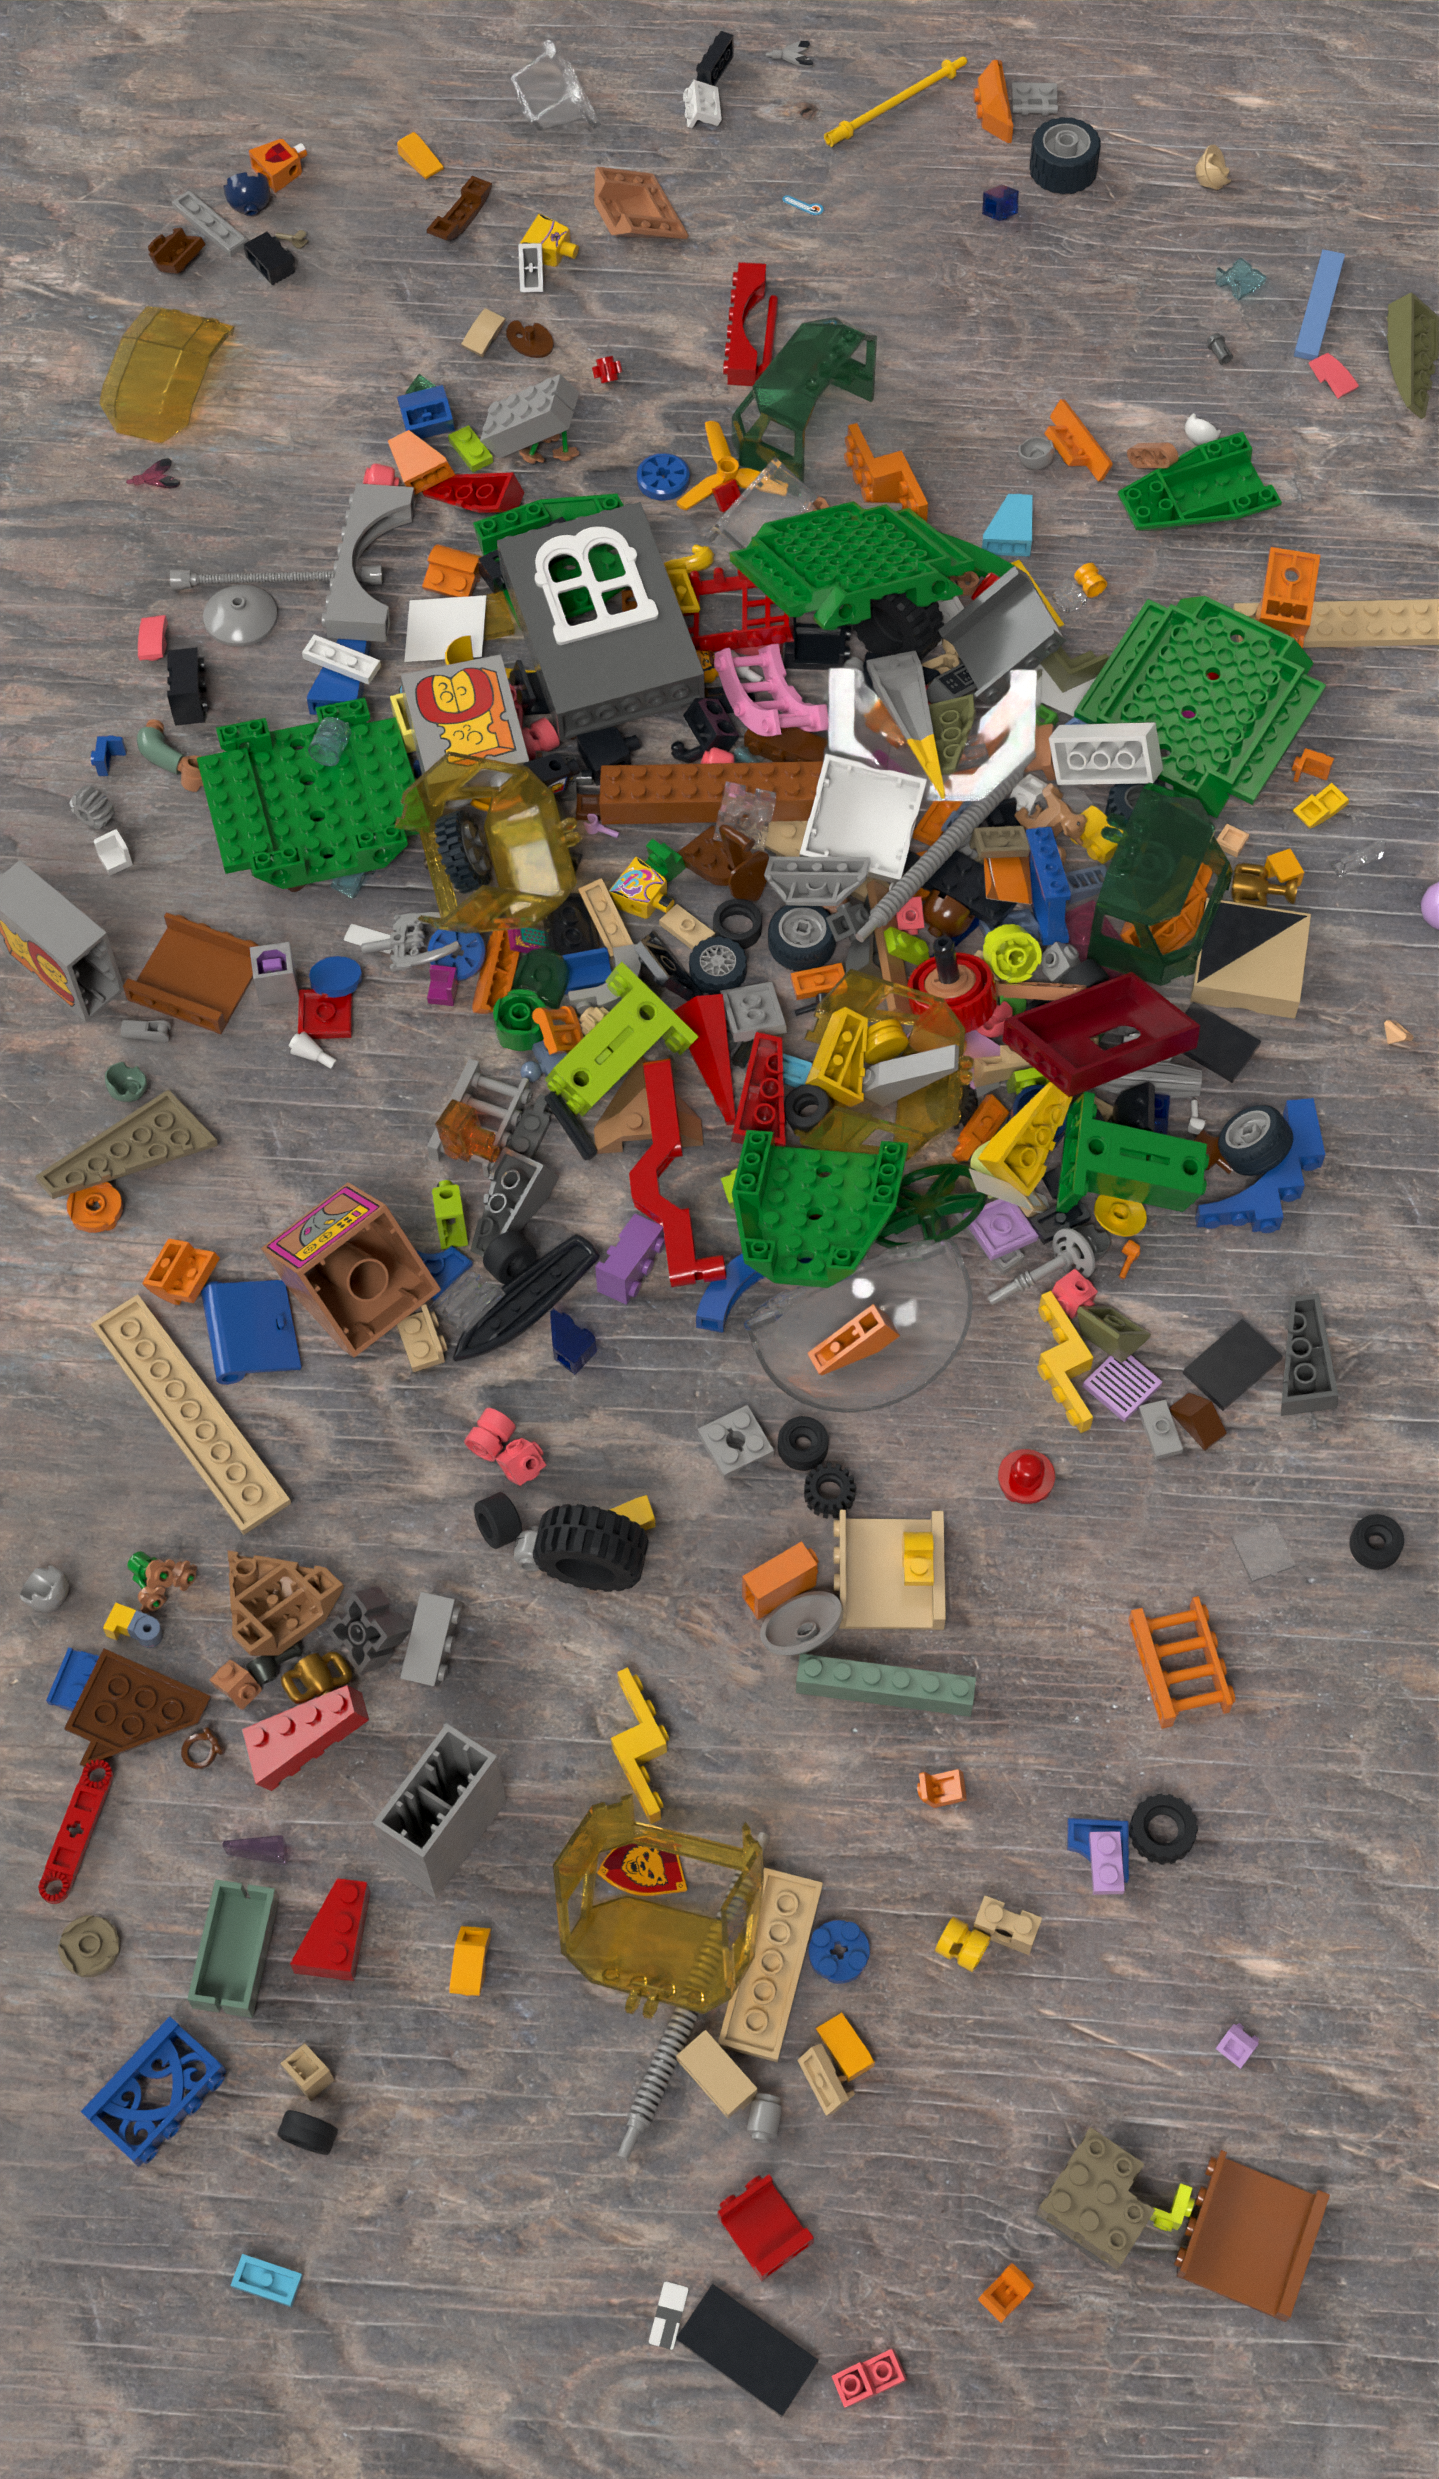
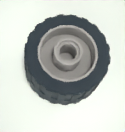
[1029,117,1101,194]

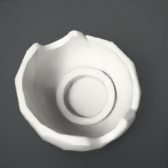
[1185,413,1221,445]

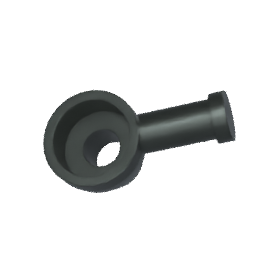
[246,1643,302,1685]

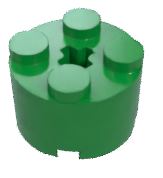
[493,989,546,1051]

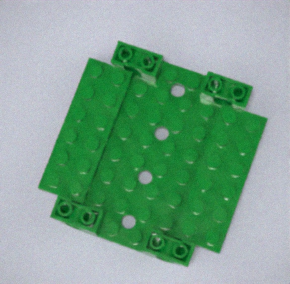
[729,501,974,630]
[1074,596,1326,818]
[197,698,429,889]

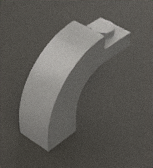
[568,944,642,1014]

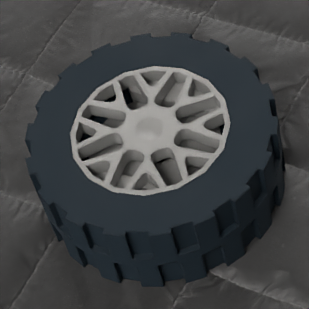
[689,936,747,995]

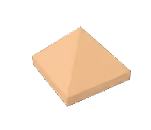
[1384,1020,1414,1044]

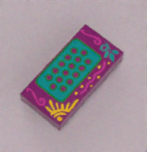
[507,923,547,958]

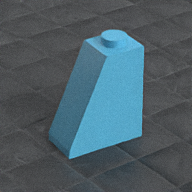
[982,494,1033,557]

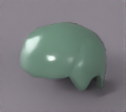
[105,1062,147,1102]

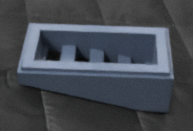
[1065,865,1116,905]

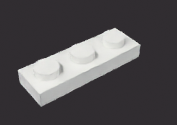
[302,635,381,685]

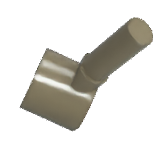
[276,230,309,249]

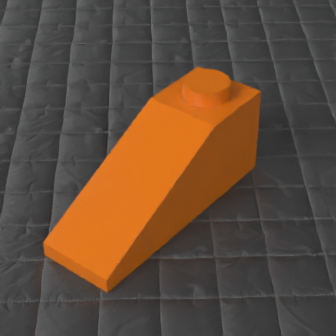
[807,1304,900,1376]

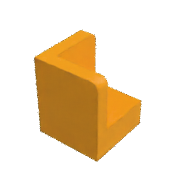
[1265,848,1304,887]

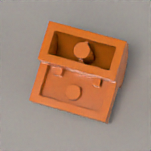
[422,544,482,598]
[142,1238,220,1305]

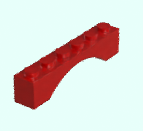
[723,262,766,387]

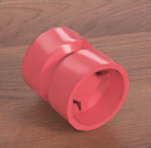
[521,717,560,761]
[464,1408,516,1462]

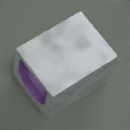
[250,942,299,1006]

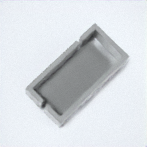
[480,374,579,459]

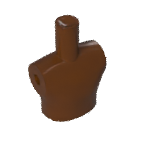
[1193,1129,1233,1174]

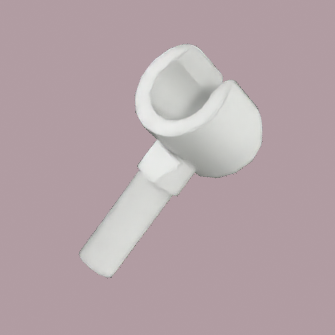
[1188,1100,1206,1135]

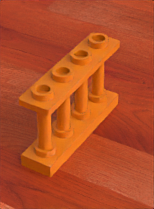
[1128,1596,1235,1729]

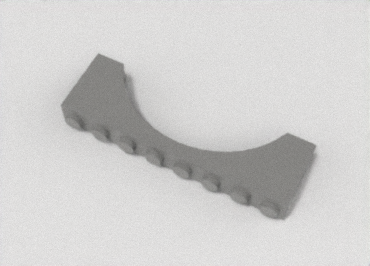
[322,483,415,642]

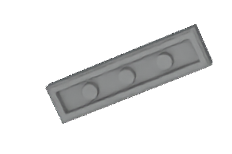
[172,191,248,257]

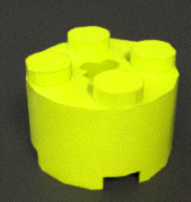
[983,924,1042,983]

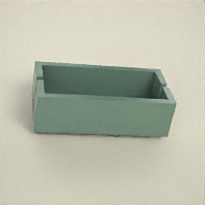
[187,1879,280,2018]

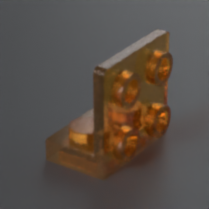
[863,698,908,750]

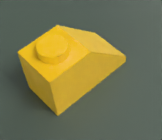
[666,569,700,613]

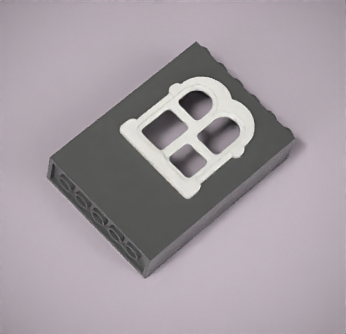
[497,502,705,741]

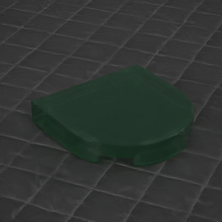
[511,948,569,1009]

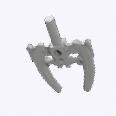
[361,912,463,972]

